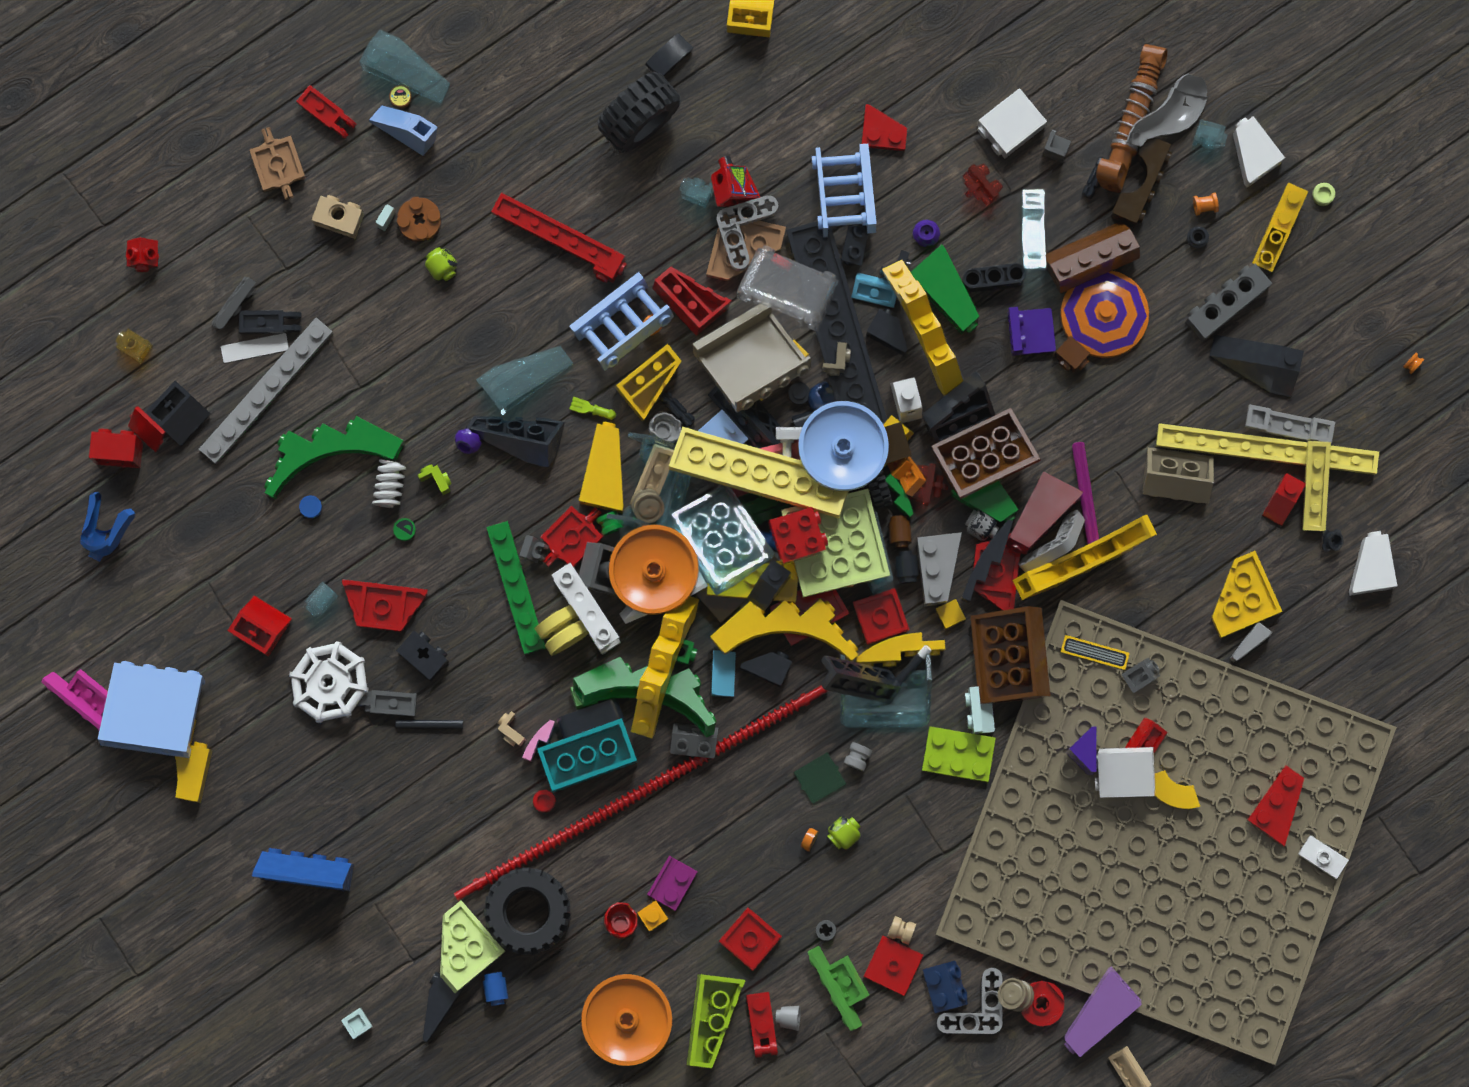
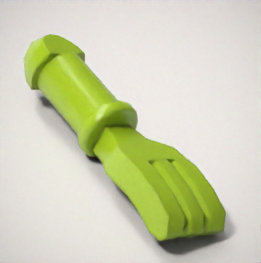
[569,397,616,420]

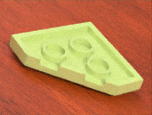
[440,901,505,993]

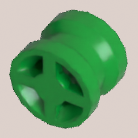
[596,511,623,536]

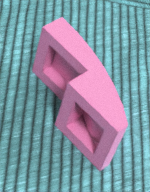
[522,720,556,762]

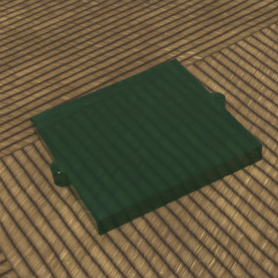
[794,752,846,804]

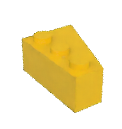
[614,344,681,421]

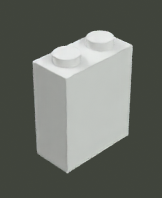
[977,88,1047,158]
[1095,747,1156,798]

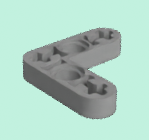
[717,196,778,271]
[1018,510,1085,573]
[936,968,1002,1034]

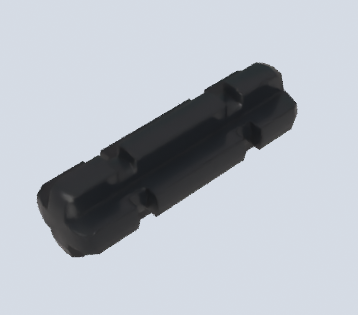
[1082,157,1105,199]
[659,390,695,427]

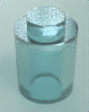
[305,581,339,616]

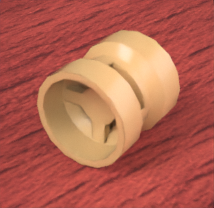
[887,916,916,945]

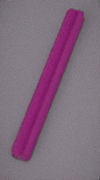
[1072,442,1099,545]

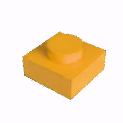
[637,900,668,932]

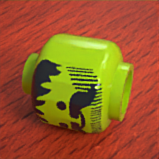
[425,247,458,281]
[827,816,861,849]

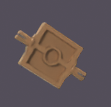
[250,127,306,200]

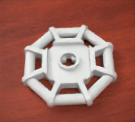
[289,641,369,723]

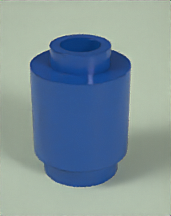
[483,972,508,1006]

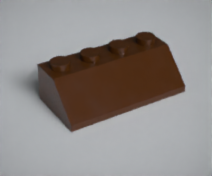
[1041,221,1140,293]

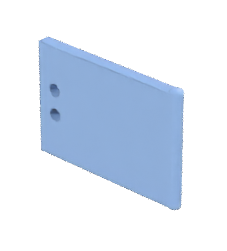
[698,410,748,444]

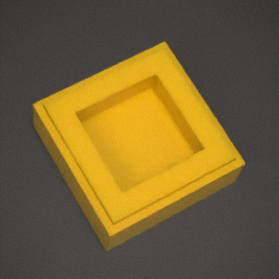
[936,599,966,629]

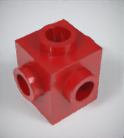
[126,237,159,272]

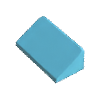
[851,273,897,308]
[712,650,736,697]

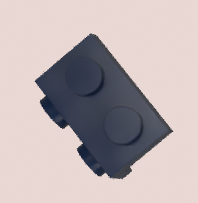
[923,961,968,1013]

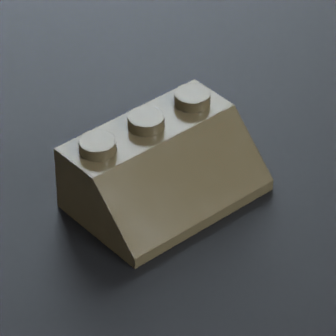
[1143,447,1214,504]

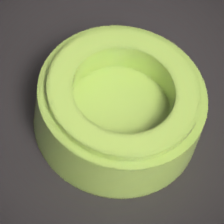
[1312,183,1335,206]

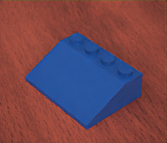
[252,848,354,891]

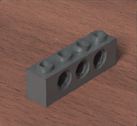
[1185,263,1272,342]

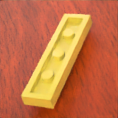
[1302,441,1331,531]

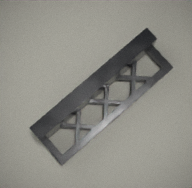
[708,385,781,448]
[821,656,902,704]

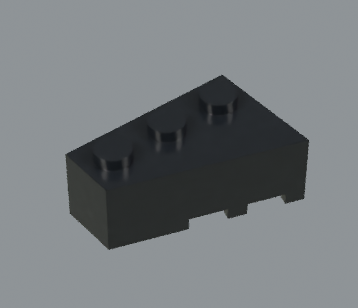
[922,371,995,444]

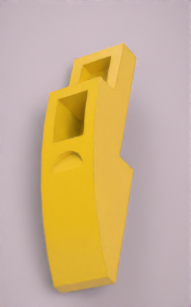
[1252,183,1308,272]
[855,632,945,667]

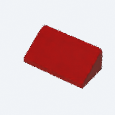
[1125,718,1168,753]

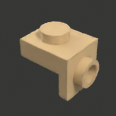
[498,711,526,747]

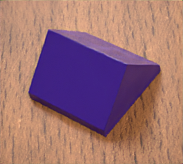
[1065,727,1097,775]

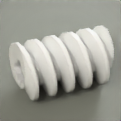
[372,460,406,508]

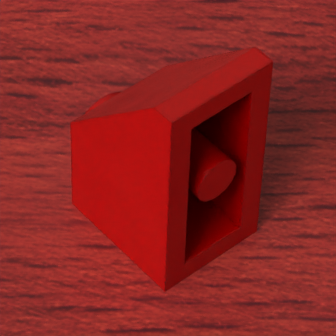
[1262,473,1306,526]

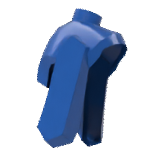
[80,492,135,562]

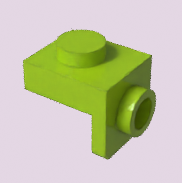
[418,464,452,495]

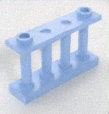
[812,144,876,237]
[570,272,674,370]

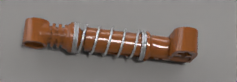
[1096,44,1168,193]

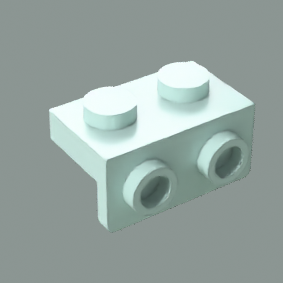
[965,686,995,734]

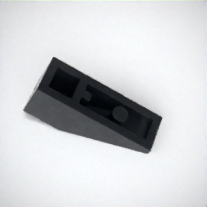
[423,972,466,1042]

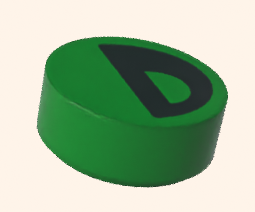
[393,518,416,541]

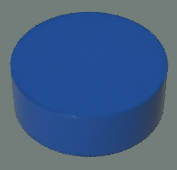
[299,495,322,518]

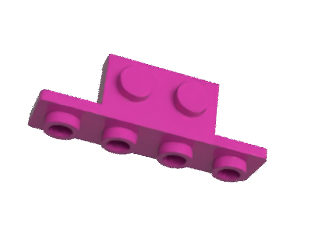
[41,669,108,731]

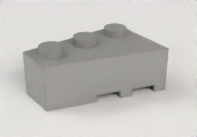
[916,532,962,607]

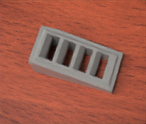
[1230,623,1272,663]

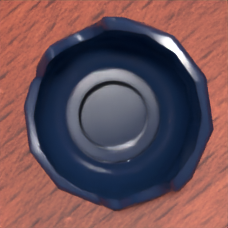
[808,381,835,411]

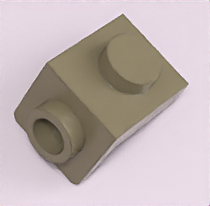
[822,342,850,376]

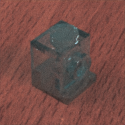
[1192,119,1228,149]
[679,177,713,208]

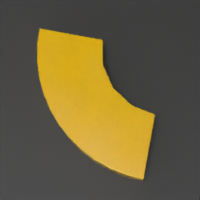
[1154,770,1200,809]

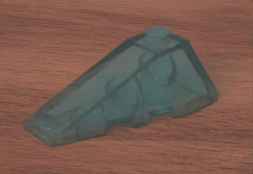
[359,30,450,104]
[476,346,573,415]

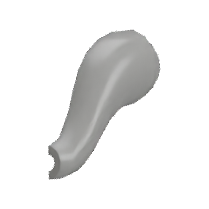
[1127,74,1208,146]

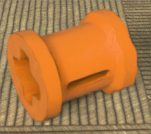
[1193,193,1219,216]

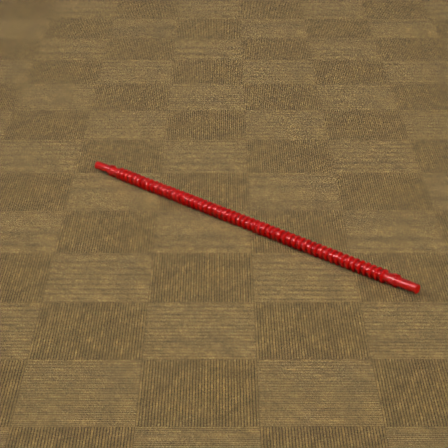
[454,686,828,901]

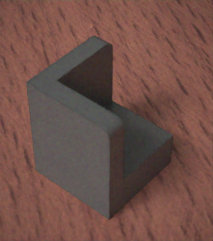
[1042,129,1071,163]

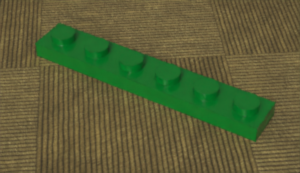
[486,521,546,655]

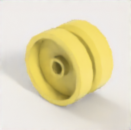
[534,605,589,656]

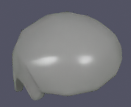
[649,412,681,446]

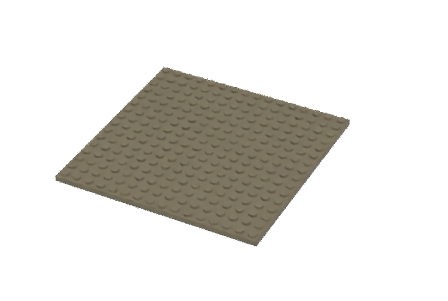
[935,600,1397,1065]

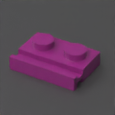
[647,856,698,911]

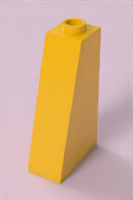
[579,422,624,514]

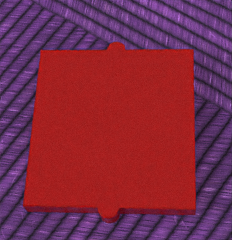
[128,406,165,452]

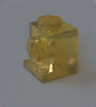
[115,329,153,364]

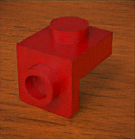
[593,252,627,283]

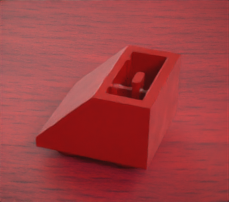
[228,596,292,657]

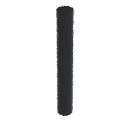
[396,720,463,729]

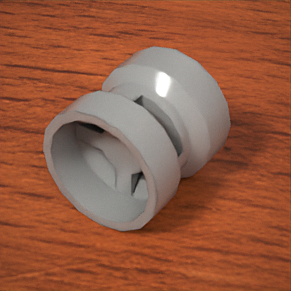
[843,742,872,771]

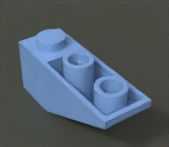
[369,106,438,156]

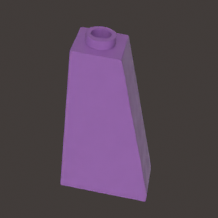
[1065,966,1142,1057]

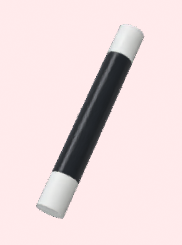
[896,645,932,685]

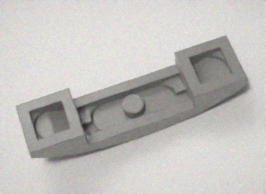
[1245,404,1335,443]

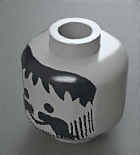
[965,510,999,541]

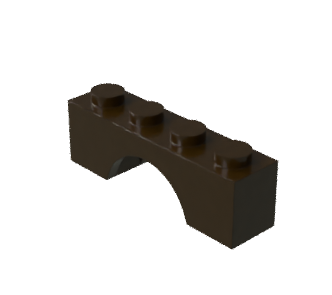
[1110,137,1172,228]

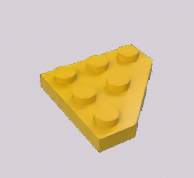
[1211,551,1282,638]

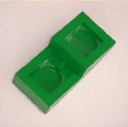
[886,474,913,520]

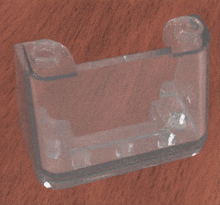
[737,245,839,332]

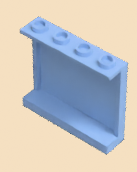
[98,661,205,758]

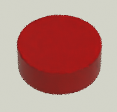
[533,790,556,813]

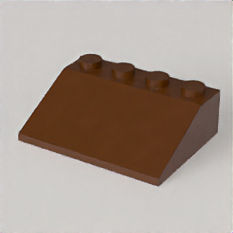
[931,408,1041,499]
[971,606,1051,704]

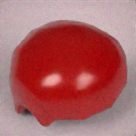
[604,902,637,938]

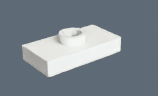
[1297,835,1349,879]

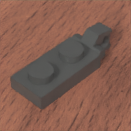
[356,690,417,717]

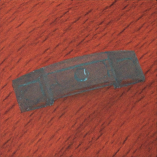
[1022,189,1046,270]

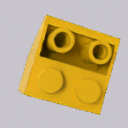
[727,0,775,37]

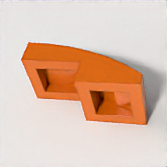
[887,456,926,496]

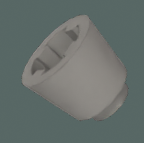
[776,1006,801,1031]

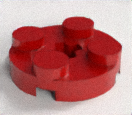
[1021,981,1064,1026]

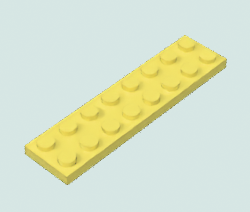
[669,427,849,518]

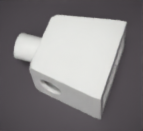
[890,378,922,423]

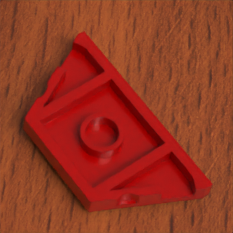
[973,533,1020,610]
[342,579,428,632]

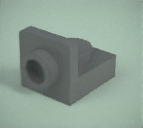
[1121,658,1160,693]

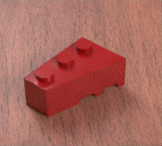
[652,267,732,336]

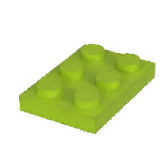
[922,726,996,782]

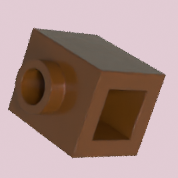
[1054,335,1090,373]

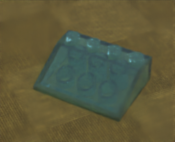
[669,485,775,595]

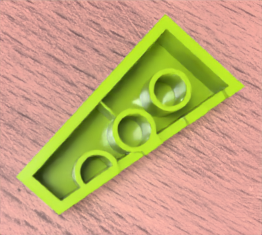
[687,974,745,1068]

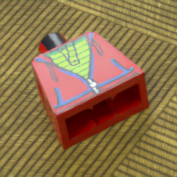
[711,156,760,208]

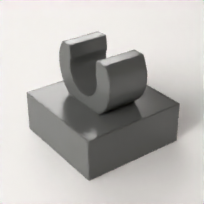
[519,535,549,563]

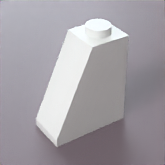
[1233,116,1285,188]
[1349,531,1397,595]

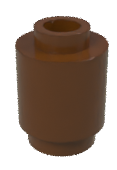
[888,515,912,549]

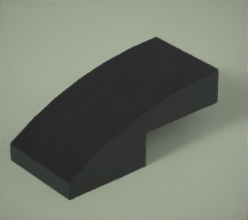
[645,33,693,77]

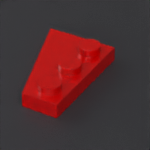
[1247,765,1305,847]

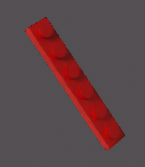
[491,193,618,271]

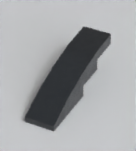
[961,520,1013,603]

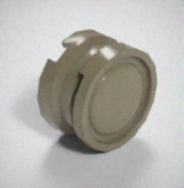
[630,488,664,523]
[998,978,1034,1012]

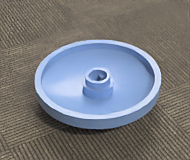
[798,401,889,491]

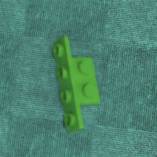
[808,946,869,1031]

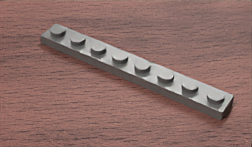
[199,318,333,465]

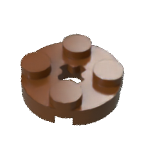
[397,197,441,242]

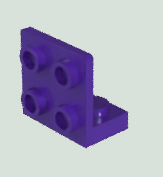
[1007,307,1056,356]

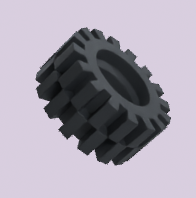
[866,470,892,510]

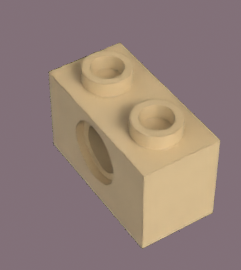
[312,195,364,239]

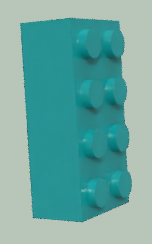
[537,718,638,793]

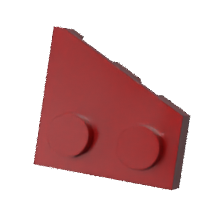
[862,104,907,151]

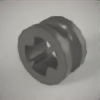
[816,920,836,940]

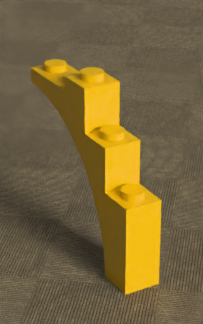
[882,260,963,396]
[1013,515,1157,600]
[631,596,699,738]
[710,599,858,662]
[108,688,212,803]

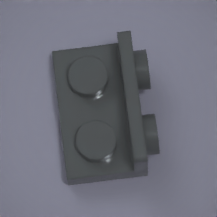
[670,723,718,758]

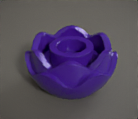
[913,220,940,247]
[455,429,481,454]

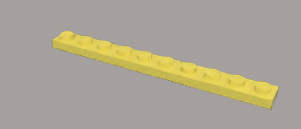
[1156,423,1379,475]

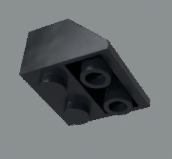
[145,381,211,446]

